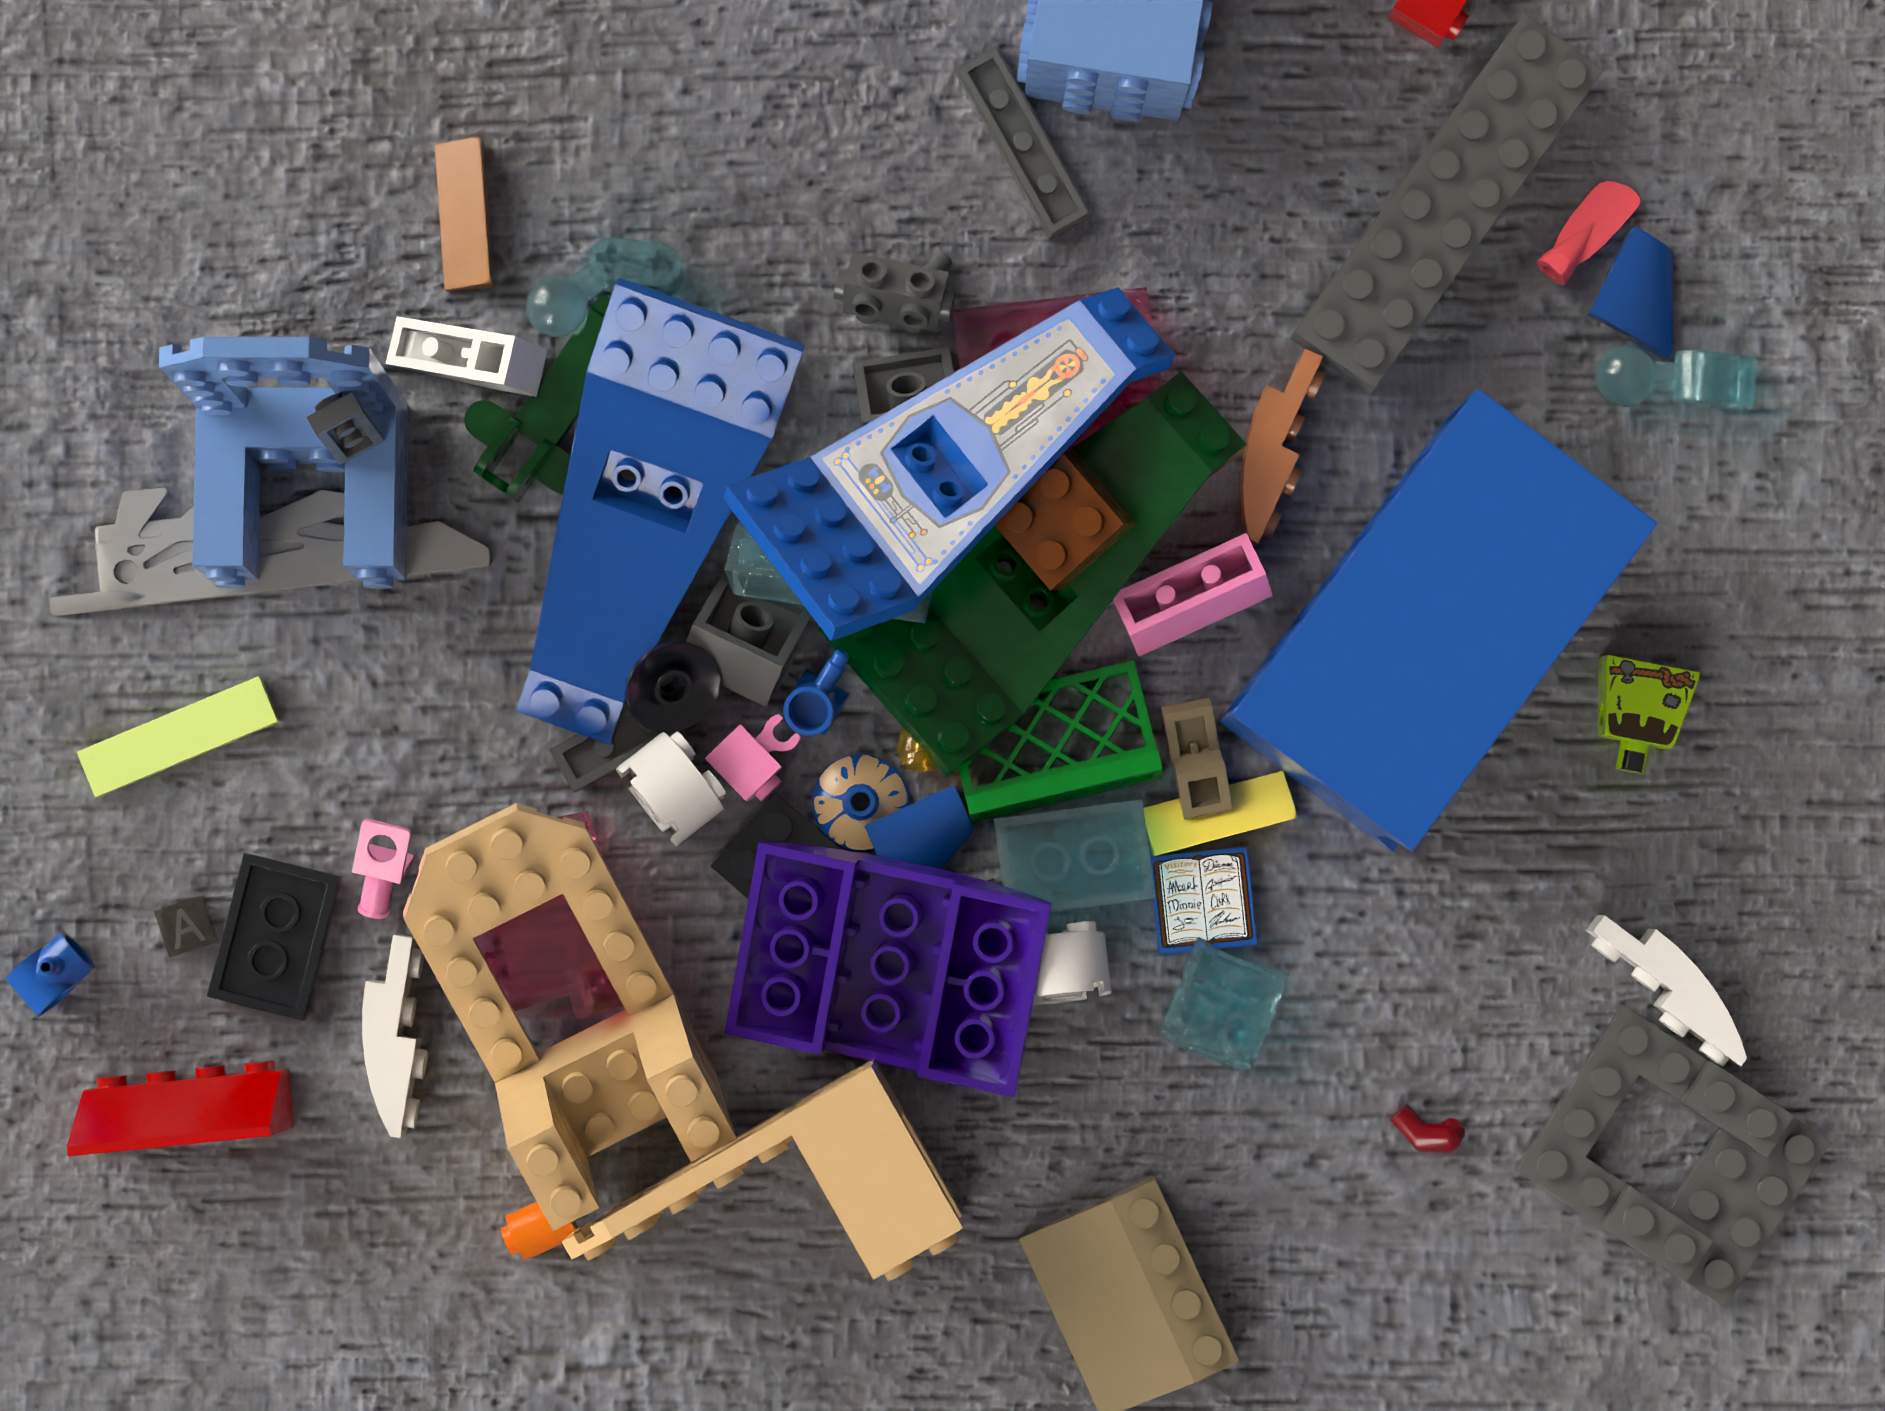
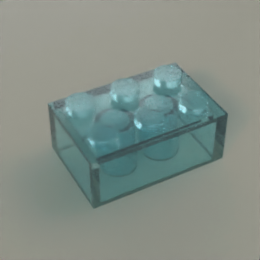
[993,799,1155,912]

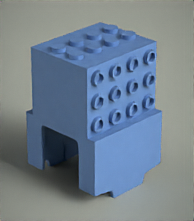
[1017,0,1213,122]

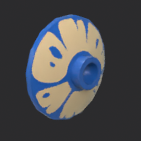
[812,754,909,851]

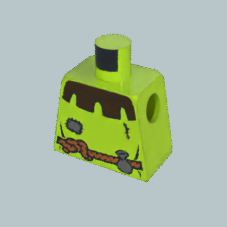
[1598,655,1700,774]

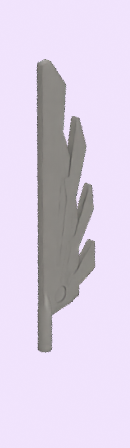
[50,488,491,617]

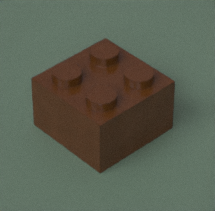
[995,448,1137,591]

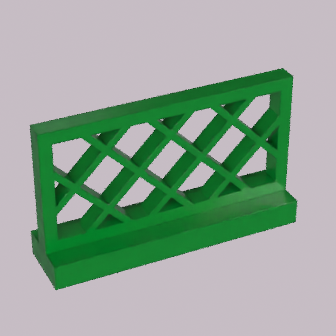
[959,660,1163,824]

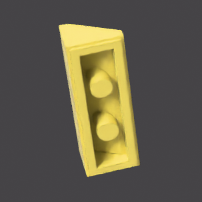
[1141,771,1298,856]

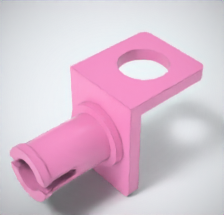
[352,819,414,919]

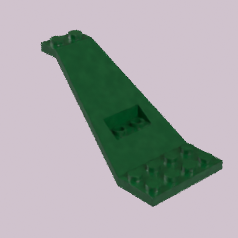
[819,371,1247,778]

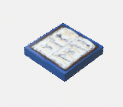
[1148,847,1257,955]

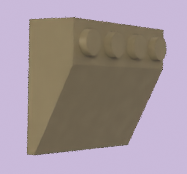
[1019,1176,1240,1411]

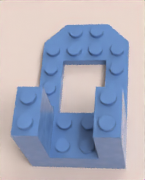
[159,337,409,589]

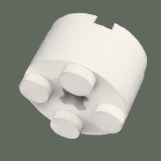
[616,731,726,846]
[1033,921,1112,1005]

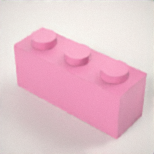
[1113,533,1273,657]

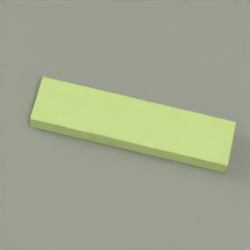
[77,676,280,798]

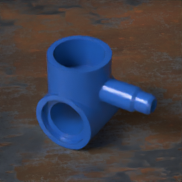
[782,649,850,736]
[5,931,95,1017]

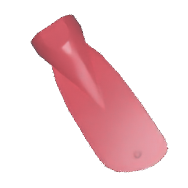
[1537,181,1640,286]

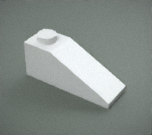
[386,316,548,397]

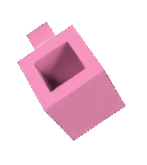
[705,714,801,802]

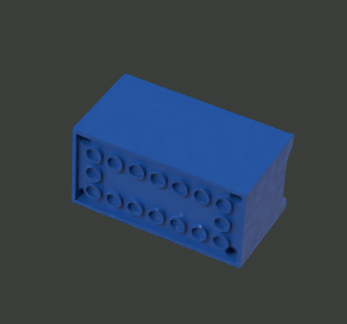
[1218,388,1658,852]

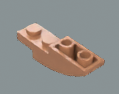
[1240,349,1326,548]

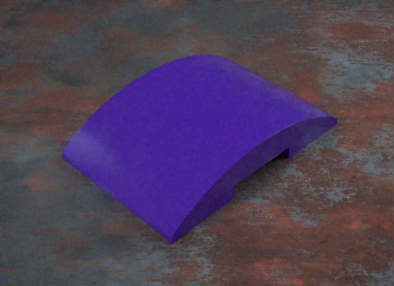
[724,841,1052,1097]

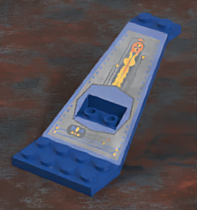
[723,287,1175,641]

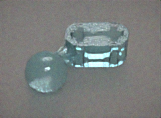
[526,237,684,337]
[1594,345,1757,410]

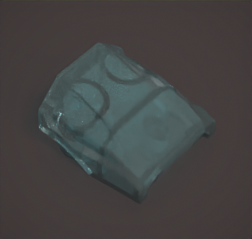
[1158,937,1290,1071]

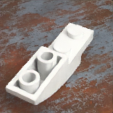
[1585,915,1747,1067]
[362,934,428,1138]

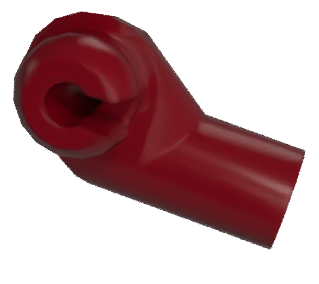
[1389,1104,1465,1153]

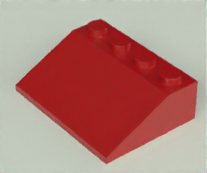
[67,1060,294,1157]

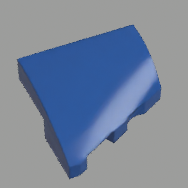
[1587,226,1674,360]
[864,785,974,869]

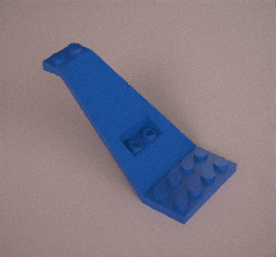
[516,278,805,745]

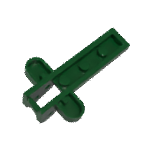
[464,293,610,503]

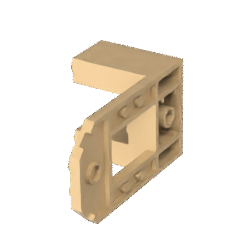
[403,803,737,1231]
[562,1059,963,1281]

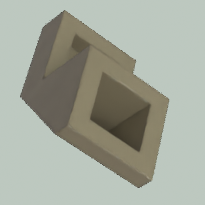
[1161,698,1233,819]

